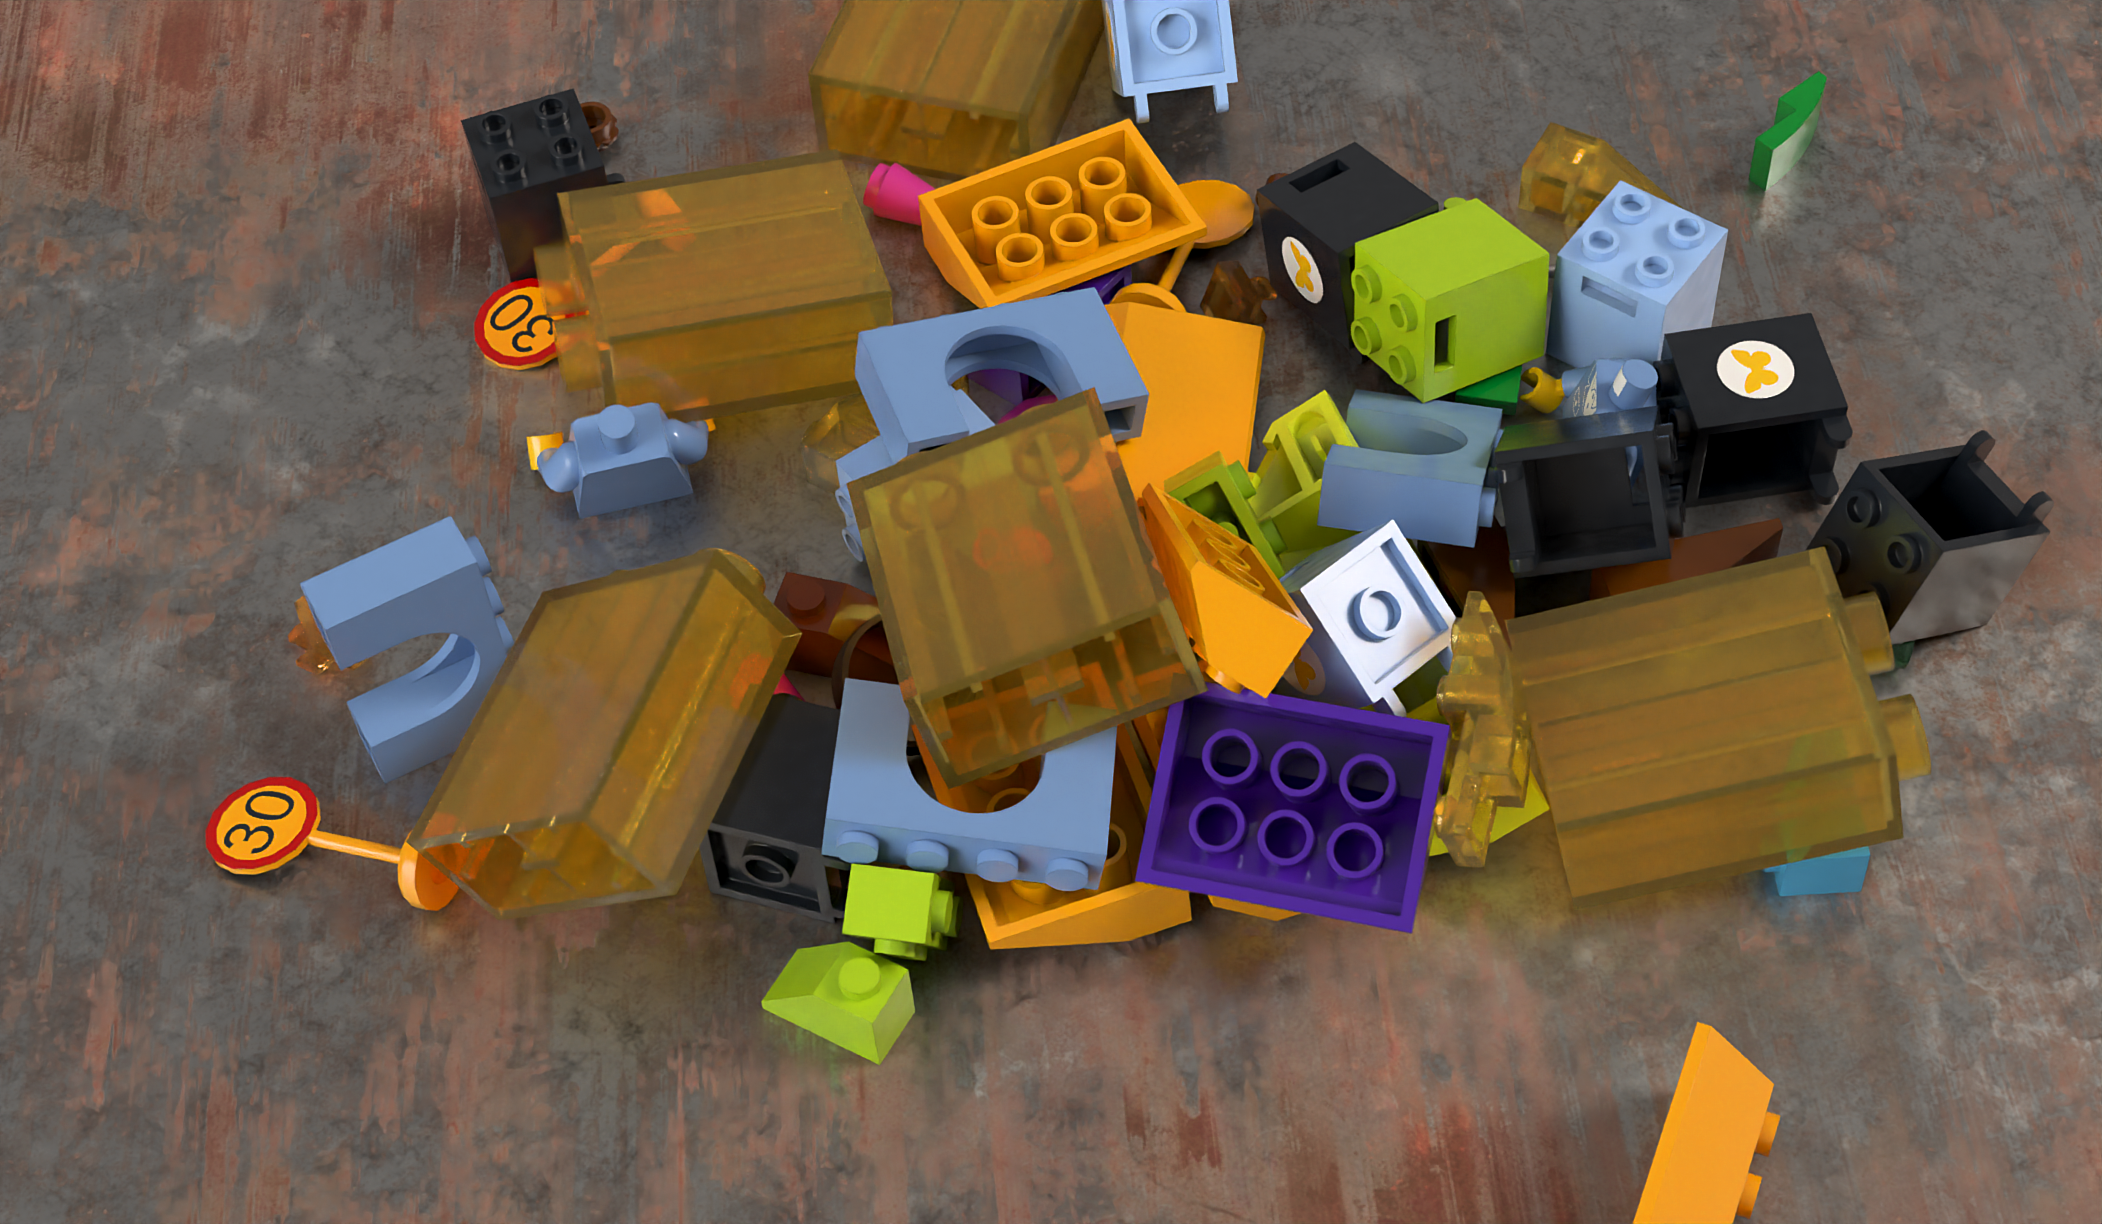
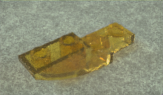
[1434,591,1531,868]

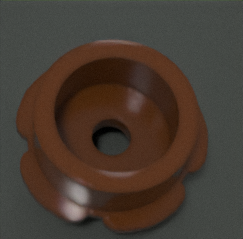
[580,102,619,152]

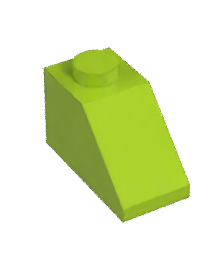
[761,941,915,1065]

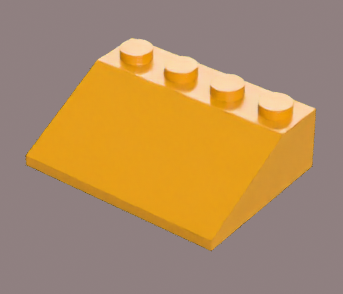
[918,118,1207,309]
[1039,302,1266,543]
[911,666,1192,950]

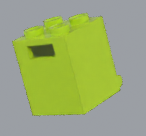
[1351,197,1550,403]

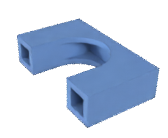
[855,287,1149,486]
[1317,389,1504,548]
[300,516,528,784]
[821,678,1118,891]

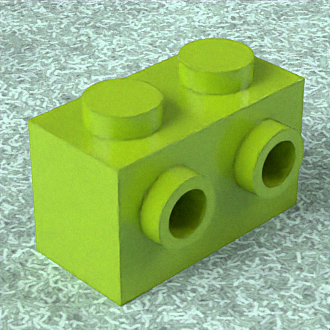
[1164,450,1288,579]
[842,863,963,961]

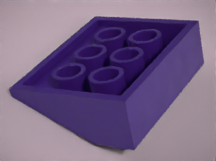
[1135,676,1452,934]

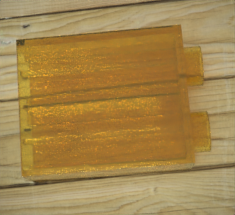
[808,0,1105,182]
[533,149,893,423]
[846,387,1208,789]
[1505,546,1931,910]
[406,548,802,921]

